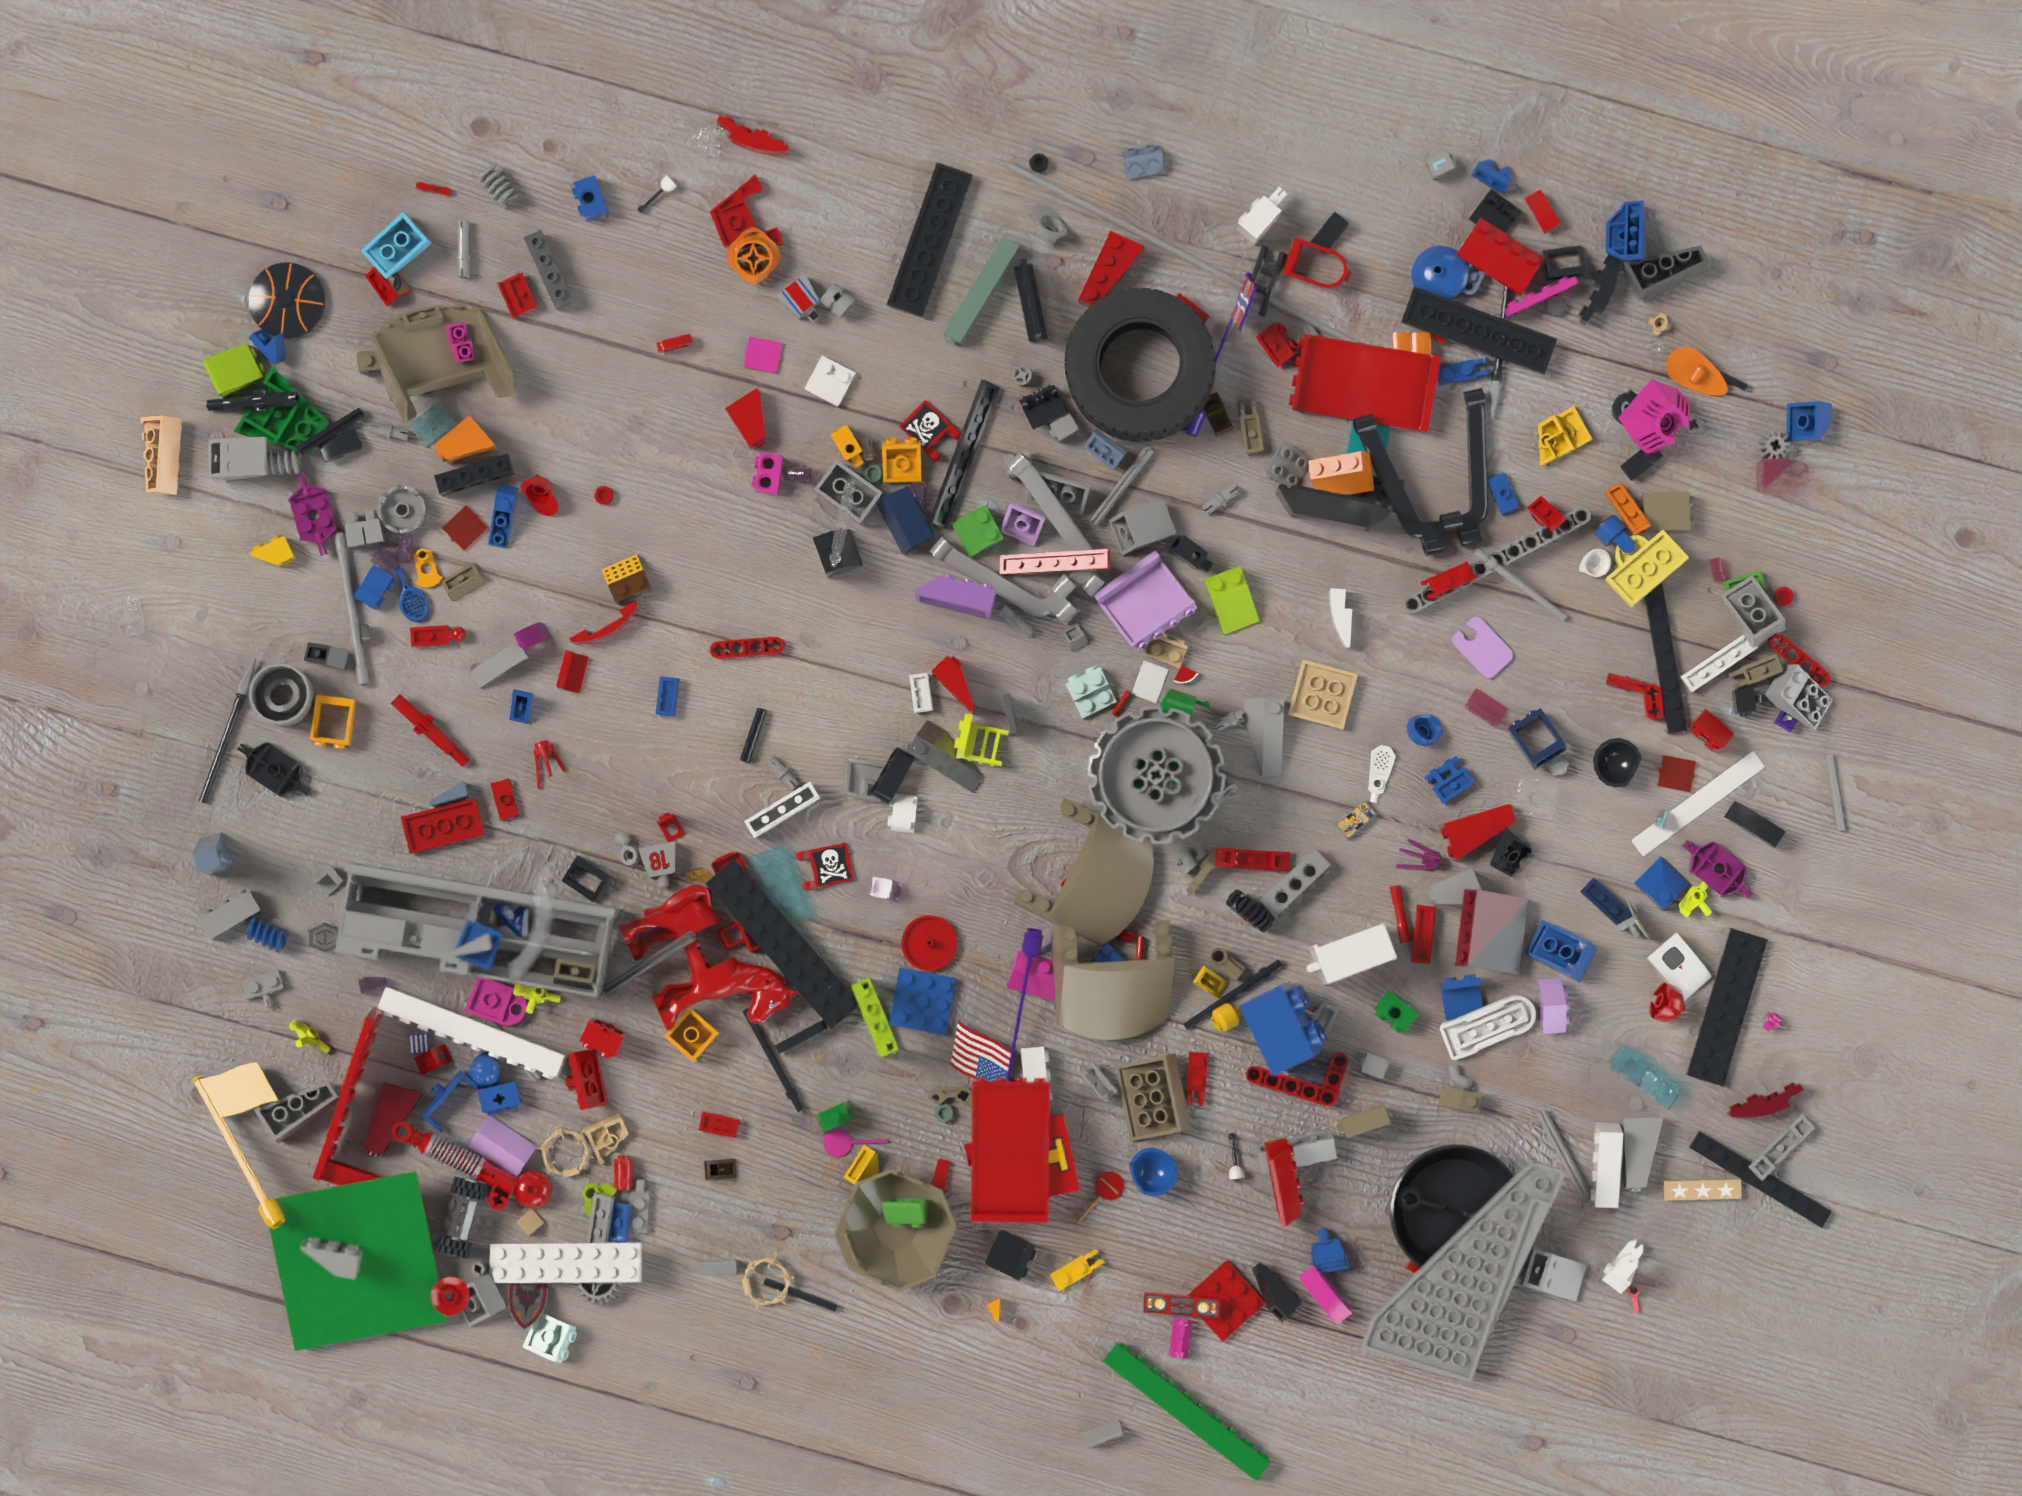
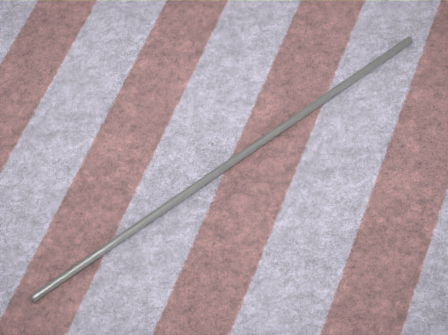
[1007,162,1360,343]

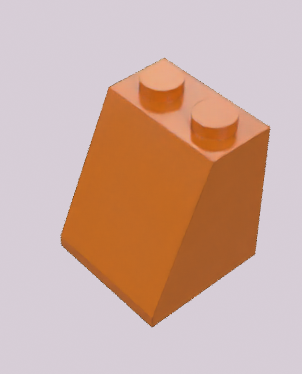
[434,415,498,464]

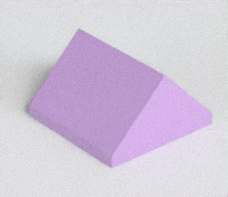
[999,502,1046,546]

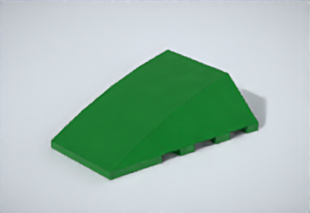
[234,366,329,455]

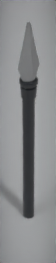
[1491,286,1511,419]
[199,658,256,803]

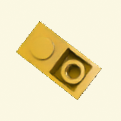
[249,535,296,567]

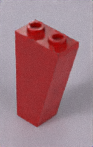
[1441,804,1516,861]

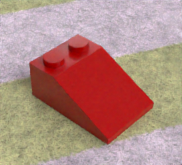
[931,655,975,714]

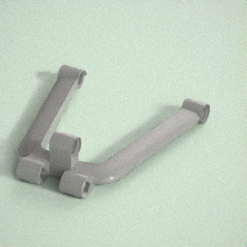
[930,452,1105,625]

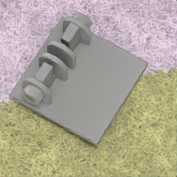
[1264,440,1312,488]

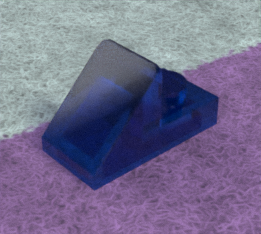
[492,904,528,938]

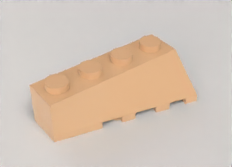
[141,416,182,495]

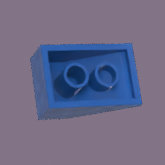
[1525,920,1598,983]

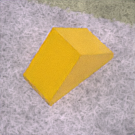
[1192,966,1228,998]

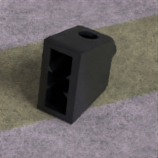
[1168,535,1213,572]

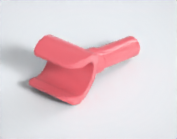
[1627,1286,1639,1313]

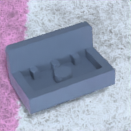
[1122,144,1165,179]

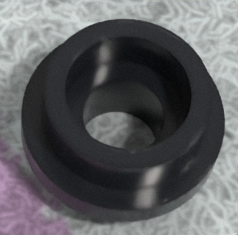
[1029,154,1048,173]

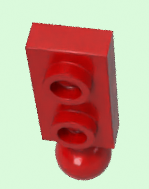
[410,625,466,647]

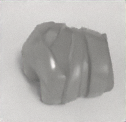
[1545,755,1569,776]

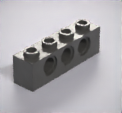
[523,230,574,310]

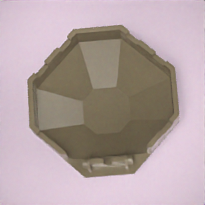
[834,1168,957,1292]

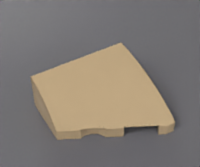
[584,1113,629,1165]

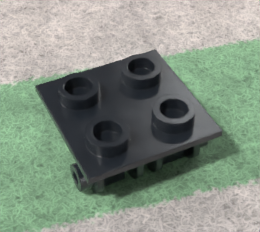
[1469,189,1522,233]
[1019,385,1067,429]

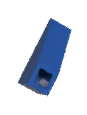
[488,484,519,548]

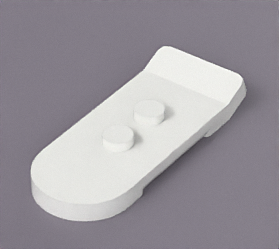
[1440,995,1536,1060]

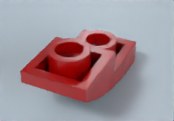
[1525,189,1561,234]

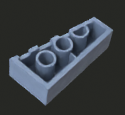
[193,832,234,875]

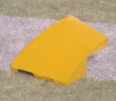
[1538,406,1594,466]

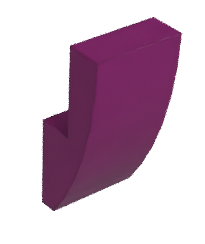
[514,622,551,650]

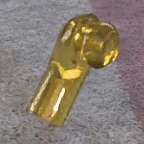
[685,867,713,882]

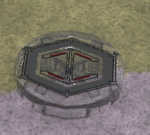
[306,918,339,957]

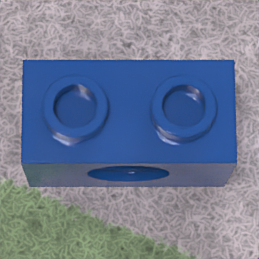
[572,175,608,221]

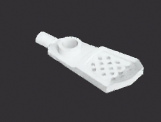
[1368,745,1396,803]

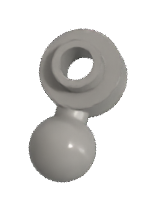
[615,832,641,865]

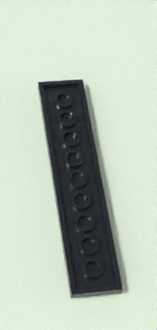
[705,859,859,1029]

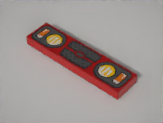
[1143,1292,1221,1318]

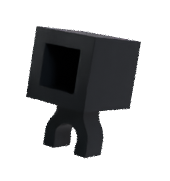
[1732,688,1768,717]

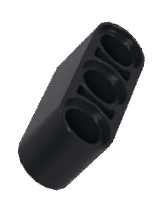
[871,747,914,804]

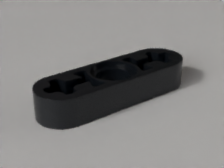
[775,1020,828,1054]

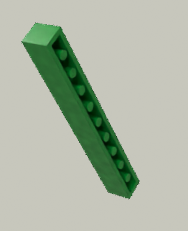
[1102,1342,1270,1481]

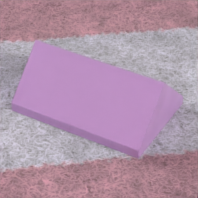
[468,1115,538,1177]

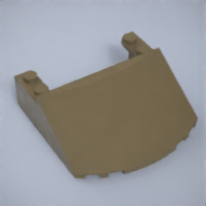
[371,305,513,424]
[1014,798,1154,946]
[1051,920,1175,1040]

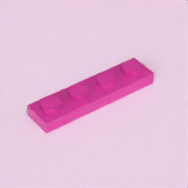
[1504,276,1578,318]

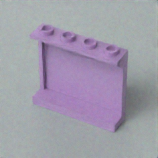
[1093,551,1197,652]

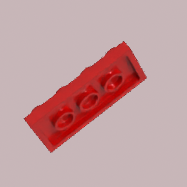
[401,798,485,854]

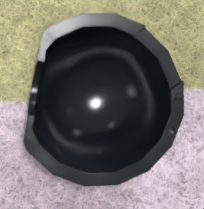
[1593,738,1642,788]

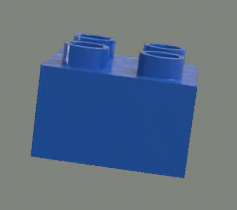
[1239,981,1328,1076]

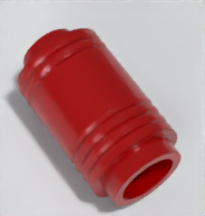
[614,1155,633,1190]

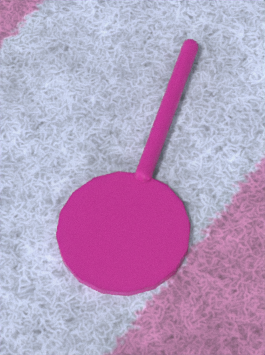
[823,1128,888,1157]

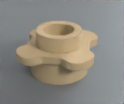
[1648,313,1671,335]

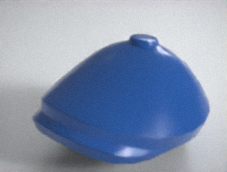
[1406,714,1443,746]

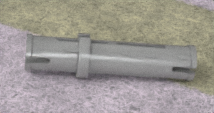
[456,220,471,279]

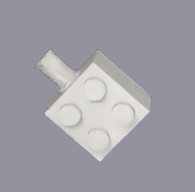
[1237,187,1287,245]

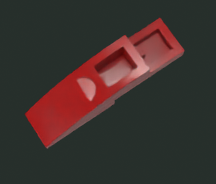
[716,115,790,155]

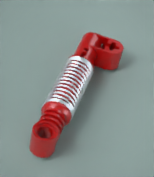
[392,1121,518,1210]

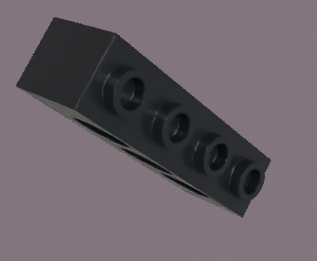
[434,453,515,496]

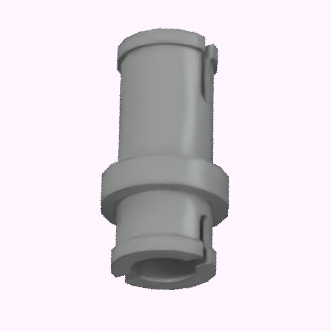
[1213,710,1244,732]

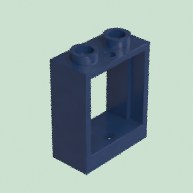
[1508,708,1567,771]

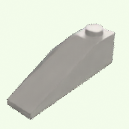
[1244,698,1284,777]

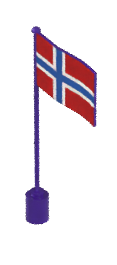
[1181,273,1257,437]

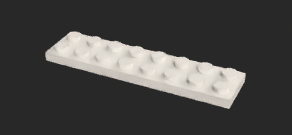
[490,1243,642,1283]

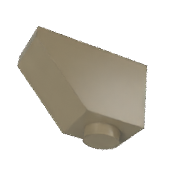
[1438,1086,1482,1113]

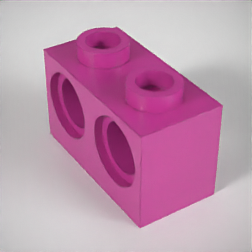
[752,452,784,495]

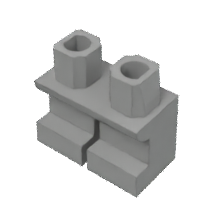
[345,509,386,549]

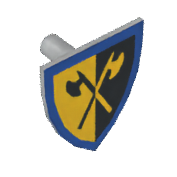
[1616,898,1651,940]

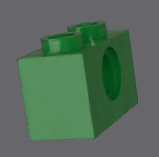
[1373,990,1419,1033]

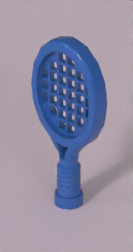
[394,568,429,622]

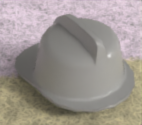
[1032,204,1067,246]

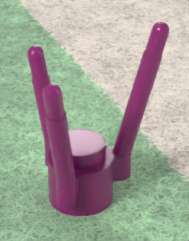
[1396,839,1440,871]

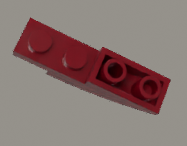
[1726,1082,1804,1118]

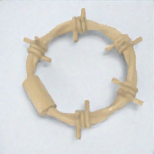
[537,1125,594,1178]
[741,1254,795,1309]

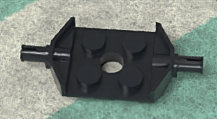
[237,742,312,797]

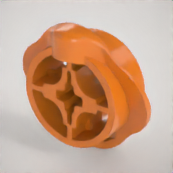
[727,227,780,284]

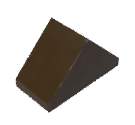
[704,1159,737,1180]

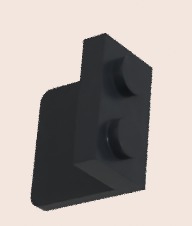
[985,1230,1037,1281]

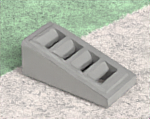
[452,933,493,957]

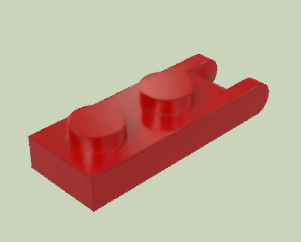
[1420,561,1476,600]

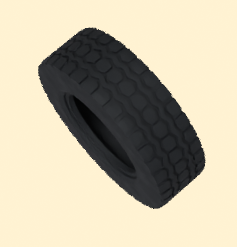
[1064,287,1216,442]

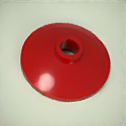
[431,1277,469,1316]

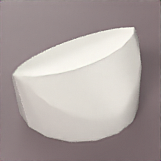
[1579,548,1611,577]

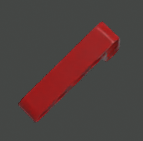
[1245,1052,1348,1106]

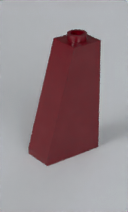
[364,1082,422,1157]

